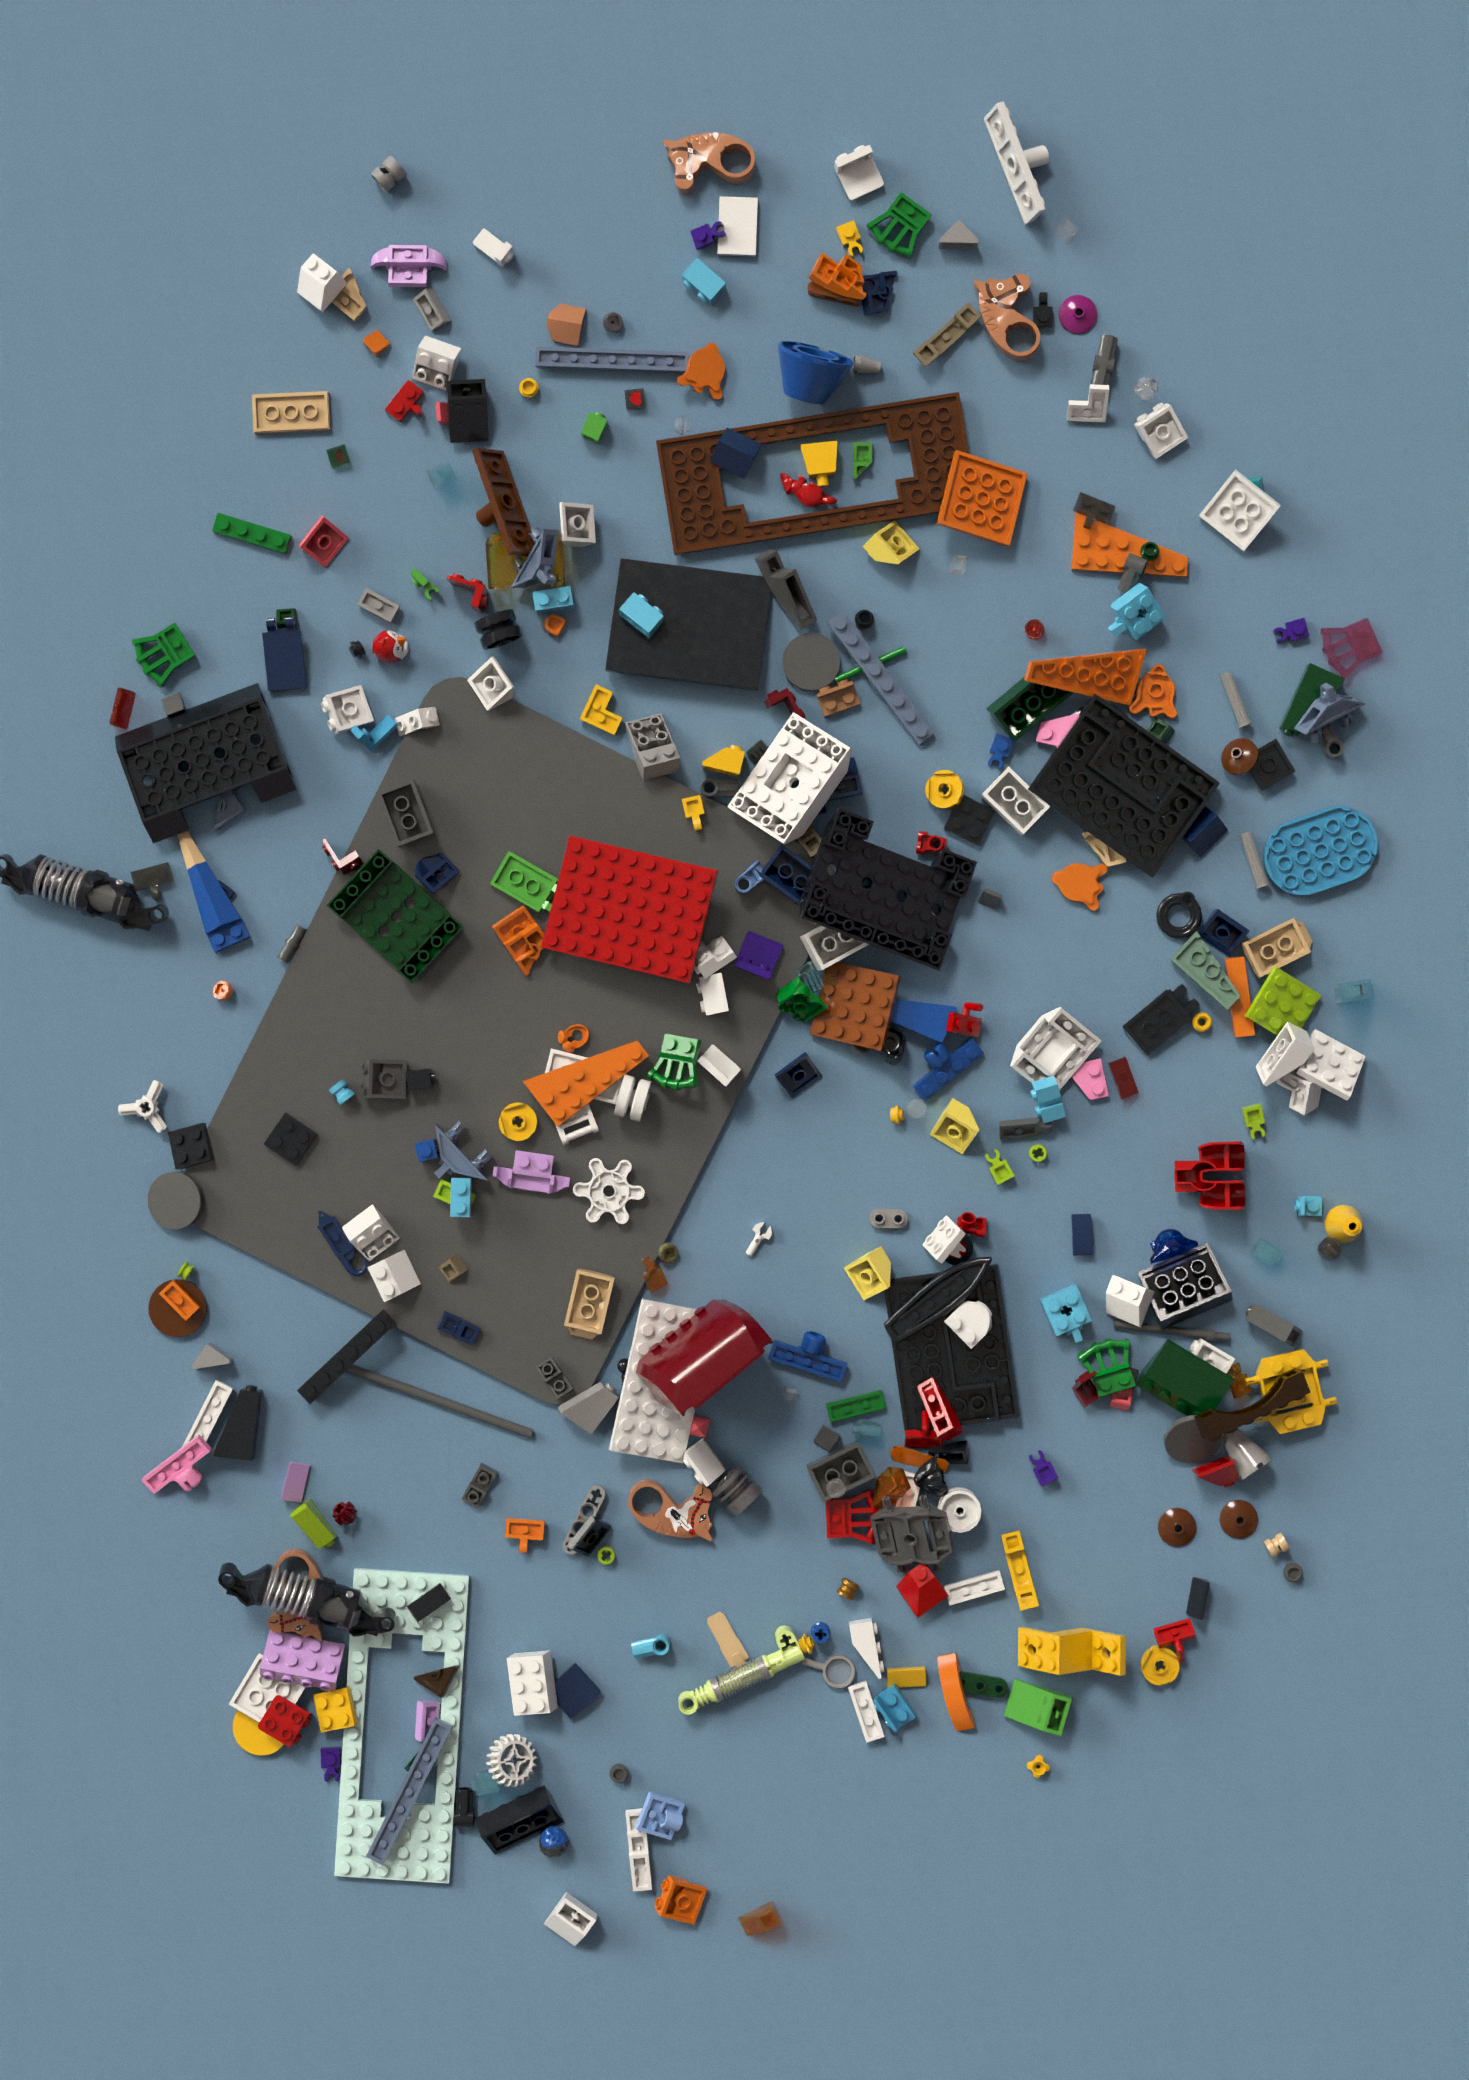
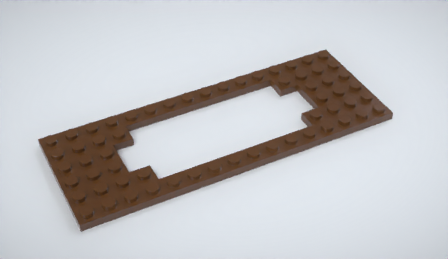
[656,392,969,555]

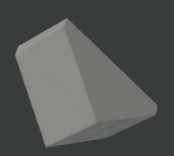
[939,220,978,248]
[191,1342,233,1370]

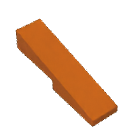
[1224,956,1255,1038]

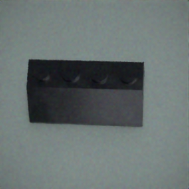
[475,1785,564,1855]

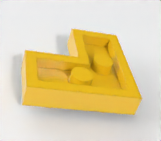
[580,684,623,736]

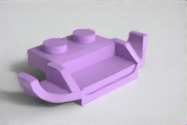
[371,245,447,287]
[493,1150,570,1194]

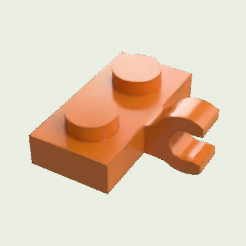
[505,1518,545,1553]

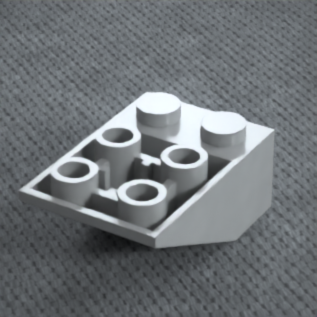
[625,713,680,781]

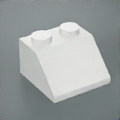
[297,254,347,312]
[559,502,596,547]
[696,973,729,1016]
[367,1249,421,1302]
[1106,1275,1155,1327]

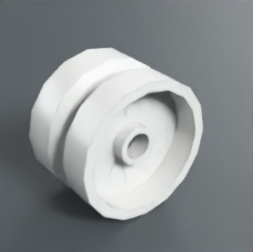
[614,1074,651,1122]
[938,1487,981,1533]

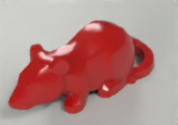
[780,473,838,508]

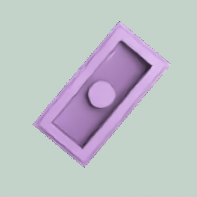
[281,1461,310,1503]
[415,1701,440,1742]

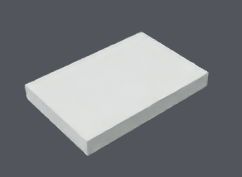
[717,196,758,257]

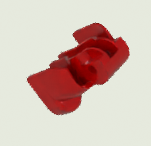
[1174,1141,1245,1210]

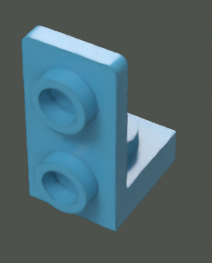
[350,715,398,752]

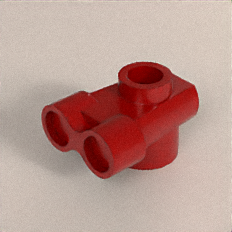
[916,831,947,855]
[956,1212,987,1238]

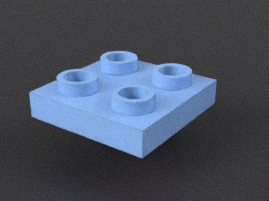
[635,1792,685,1840]

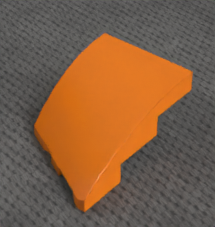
[808,252,866,300]
[492,905,544,976]

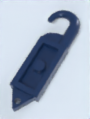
[317,1211,368,1276]

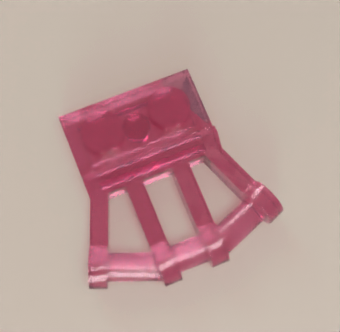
[1321,618,1383,678]

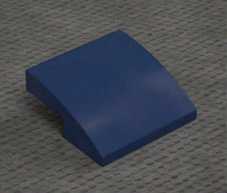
[554,1663,601,1719]

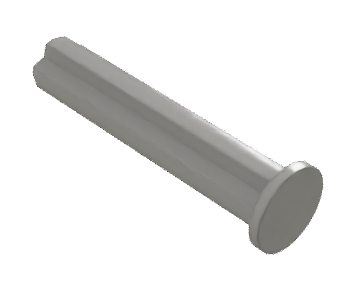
[1220,672,1253,729]
[1240,832,1270,889]

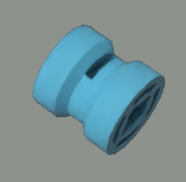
[329,1079,355,1106]

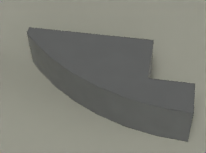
[754,549,817,630]

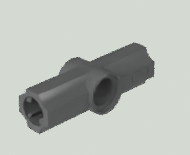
[1091,335,1118,385]

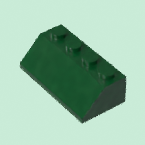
[986,677,1074,742]

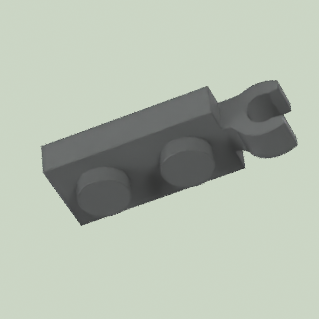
[999,1118,1052,1140]

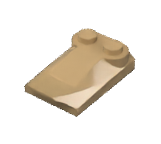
[1241,918,1313,978]
[564,1269,615,1340]

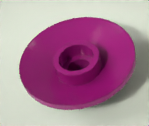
[1059,295,1097,334]

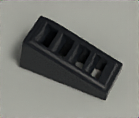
[928,1441,970,1464]

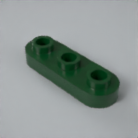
[959,1671,1008,1698]

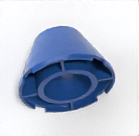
[778,341,853,404]

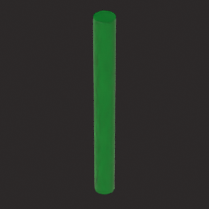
[835,646,907,684]

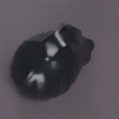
[879,1028,906,1066]
[914,1454,947,1496]

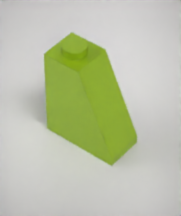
[290,1498,337,1549]

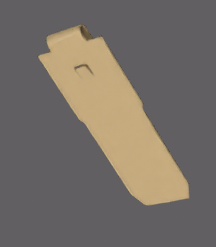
[707,1611,749,1668]

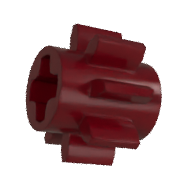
[332,1501,357,1526]

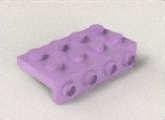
[260,1630,345,1691]

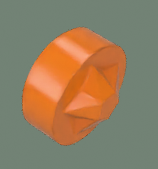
[213,981,233,1001]

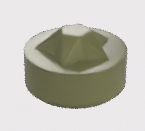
[658,1243,678,1263]

